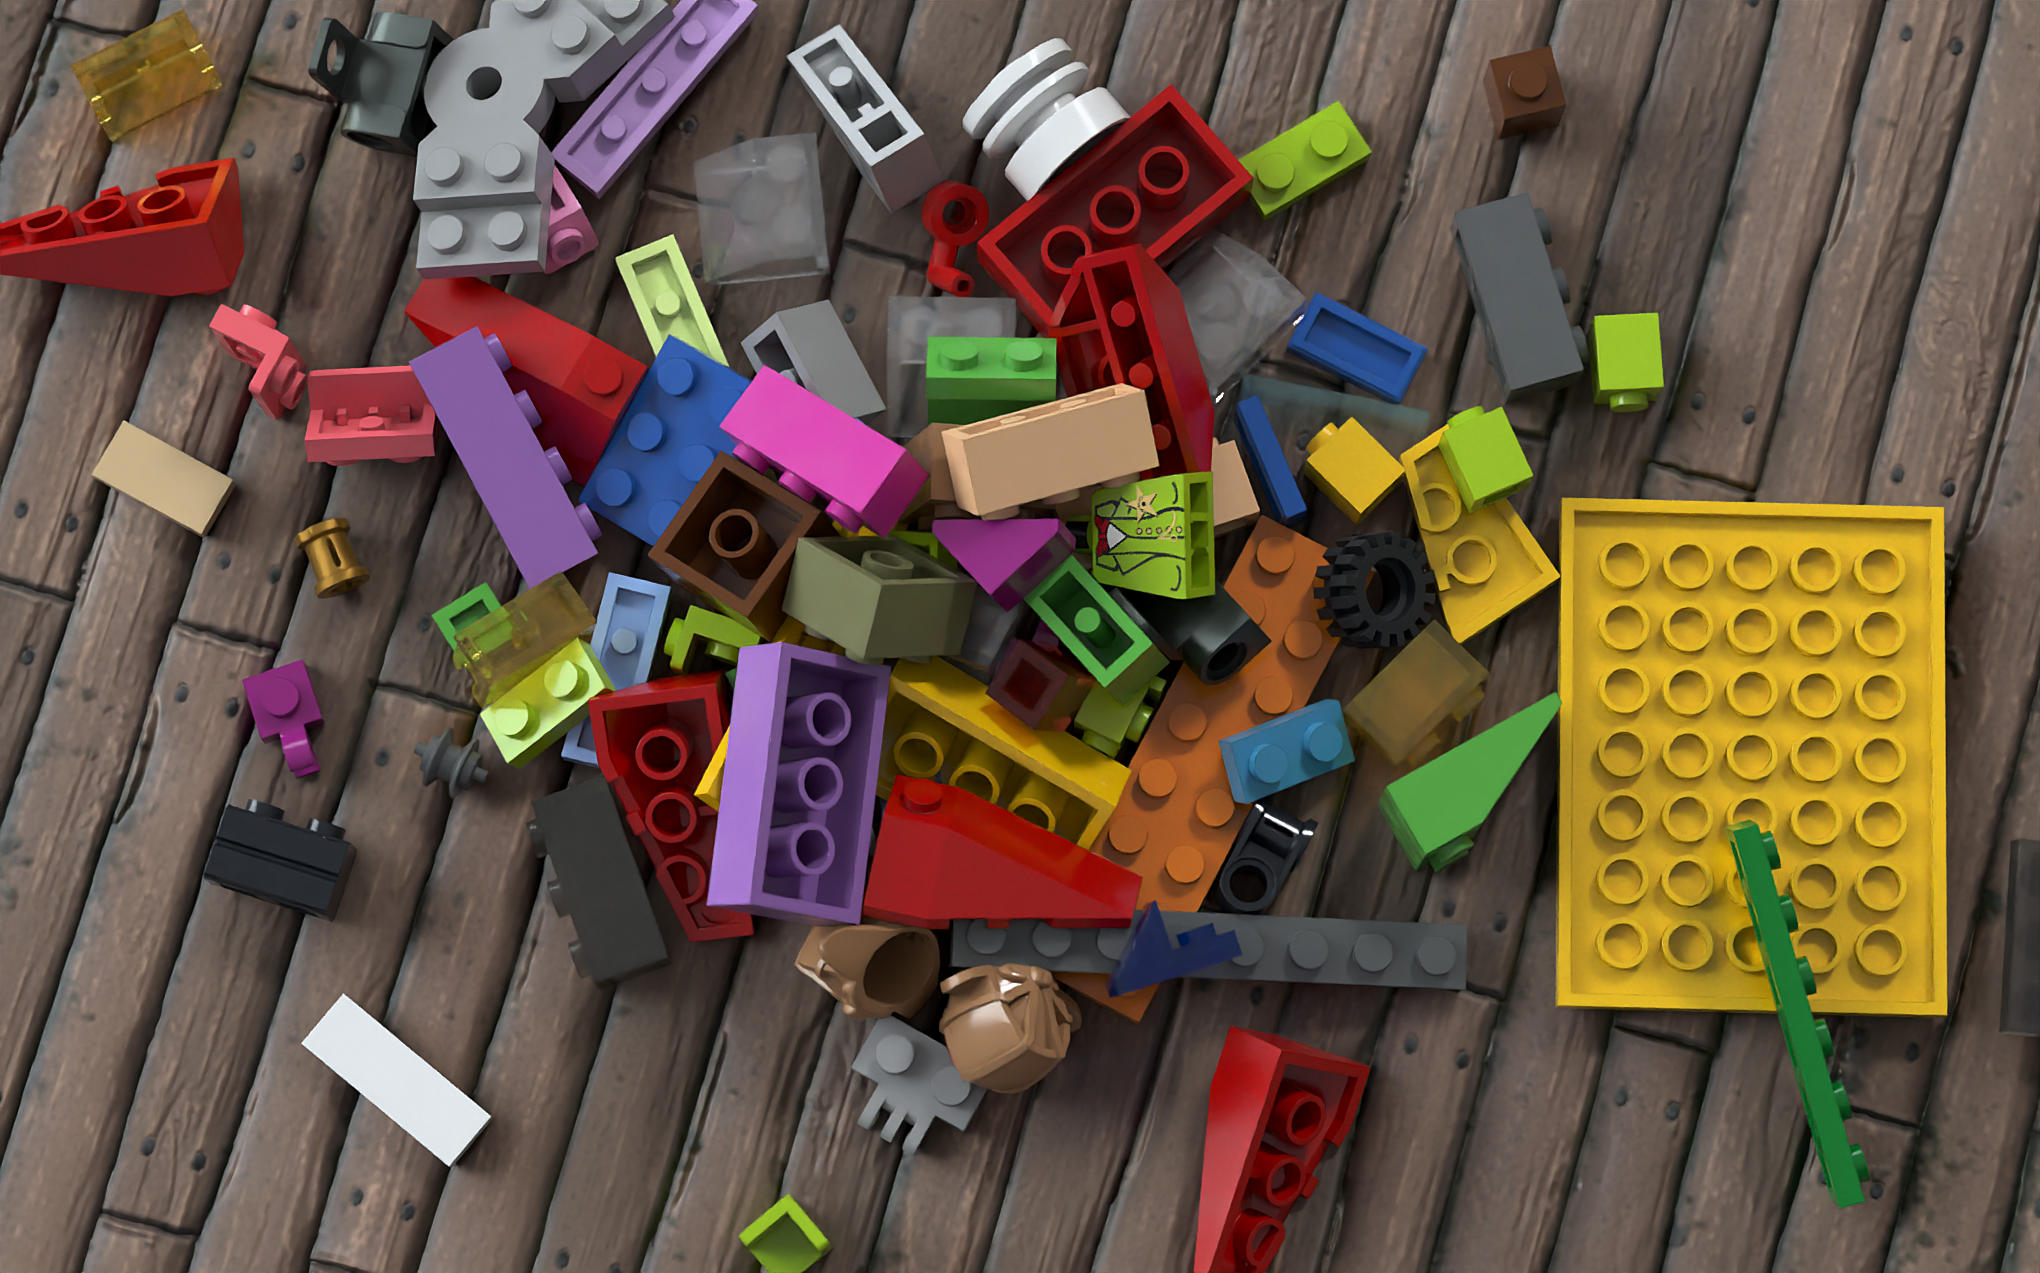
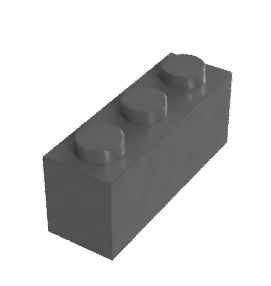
[1450,192,1589,404]

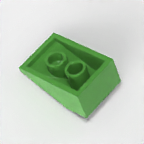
[1377,692,1562,873]

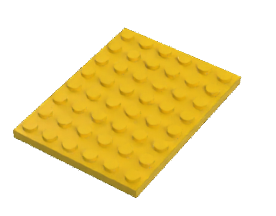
[1555,498,1947,1018]

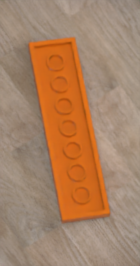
[1051,514,1375,1025]

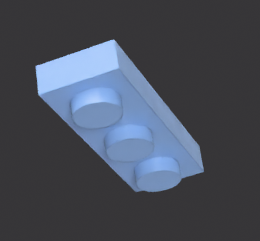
[561,572,673,769]

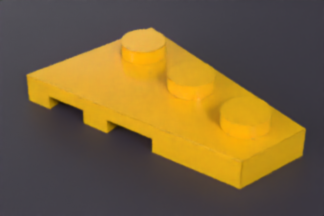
[1398,424,1561,650]

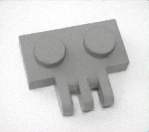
[851,1015,989,1156]

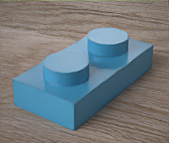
[1218,699,1355,804]

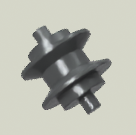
[414,727,489,798]

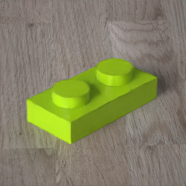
[1238,100,1372,221]
[480,638,616,769]

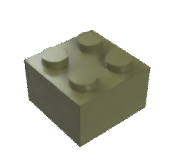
[782,535,978,665]

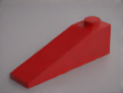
[862,774,1143,929]
[1194,1025,1371,1273]

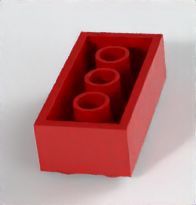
[977,84,1253,338]

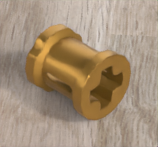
[294,518,371,599]

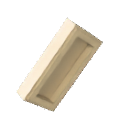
[92,420,236,538]

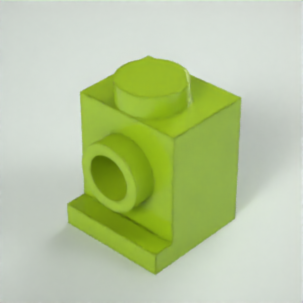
[1073,676,1166,760]

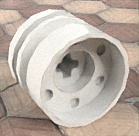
[962,38,1130,201]

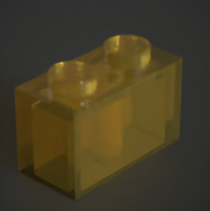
[1342,619,1489,772]

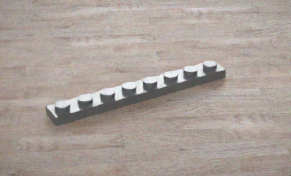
[949,909,1468,990]

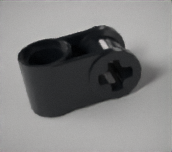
[1216,796,1319,915]

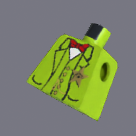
[1065,472,1215,599]

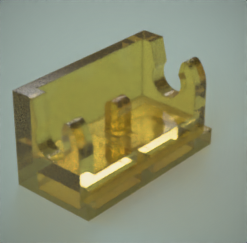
[70,9,223,142]
[453,571,597,709]

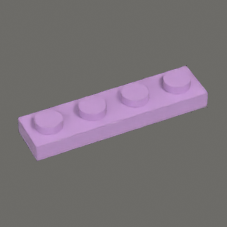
[551,0,759,200]

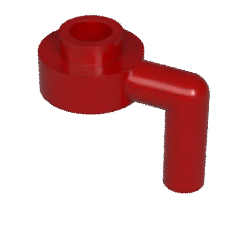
[921,180,989,299]

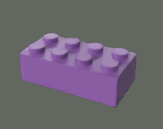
[707,642,891,926]

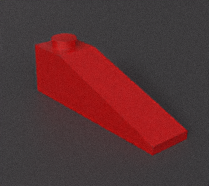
[0,157,244,296]
[404,276,649,488]
[588,670,755,943]

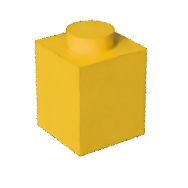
[1303,416,1406,526]

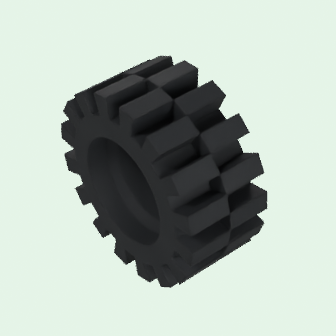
[1314,532,1436,649]

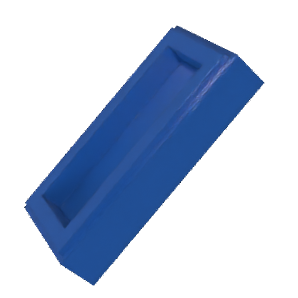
[1286,292,1428,407]
[1233,394,1307,528]

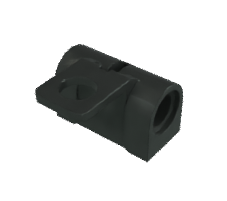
[308,12,454,157]
[1109,579,1272,686]

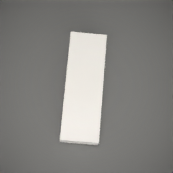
[301,993,493,1168]

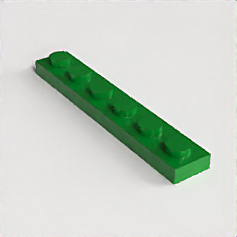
[1724,819,1870,1209]

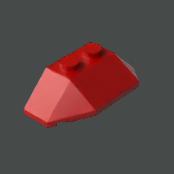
[1047,243,1215,482]

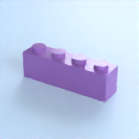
[409,326,603,589]

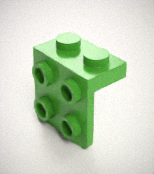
[926,337,1056,426]

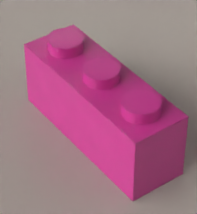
[719,364,929,539]

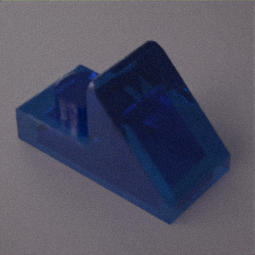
[1106,900,1243,998]

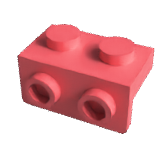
[209,304,308,420]
[305,366,440,466]

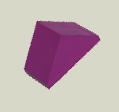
[932,519,1076,613]

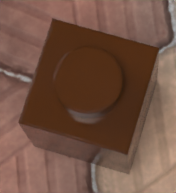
[1483,46,1566,140]

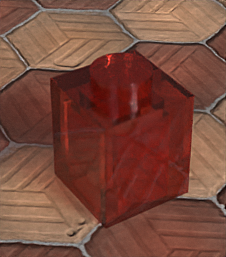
[985,640,1097,732]

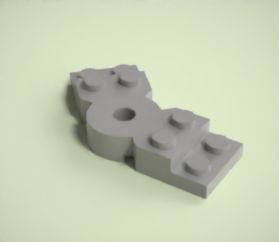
[413,0,675,279]

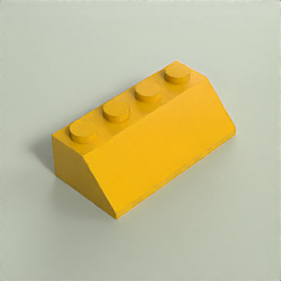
[876,656,1132,850]

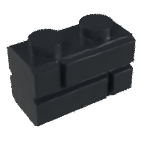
[203,799,357,922]

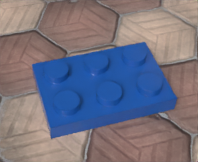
[577,334,752,546]

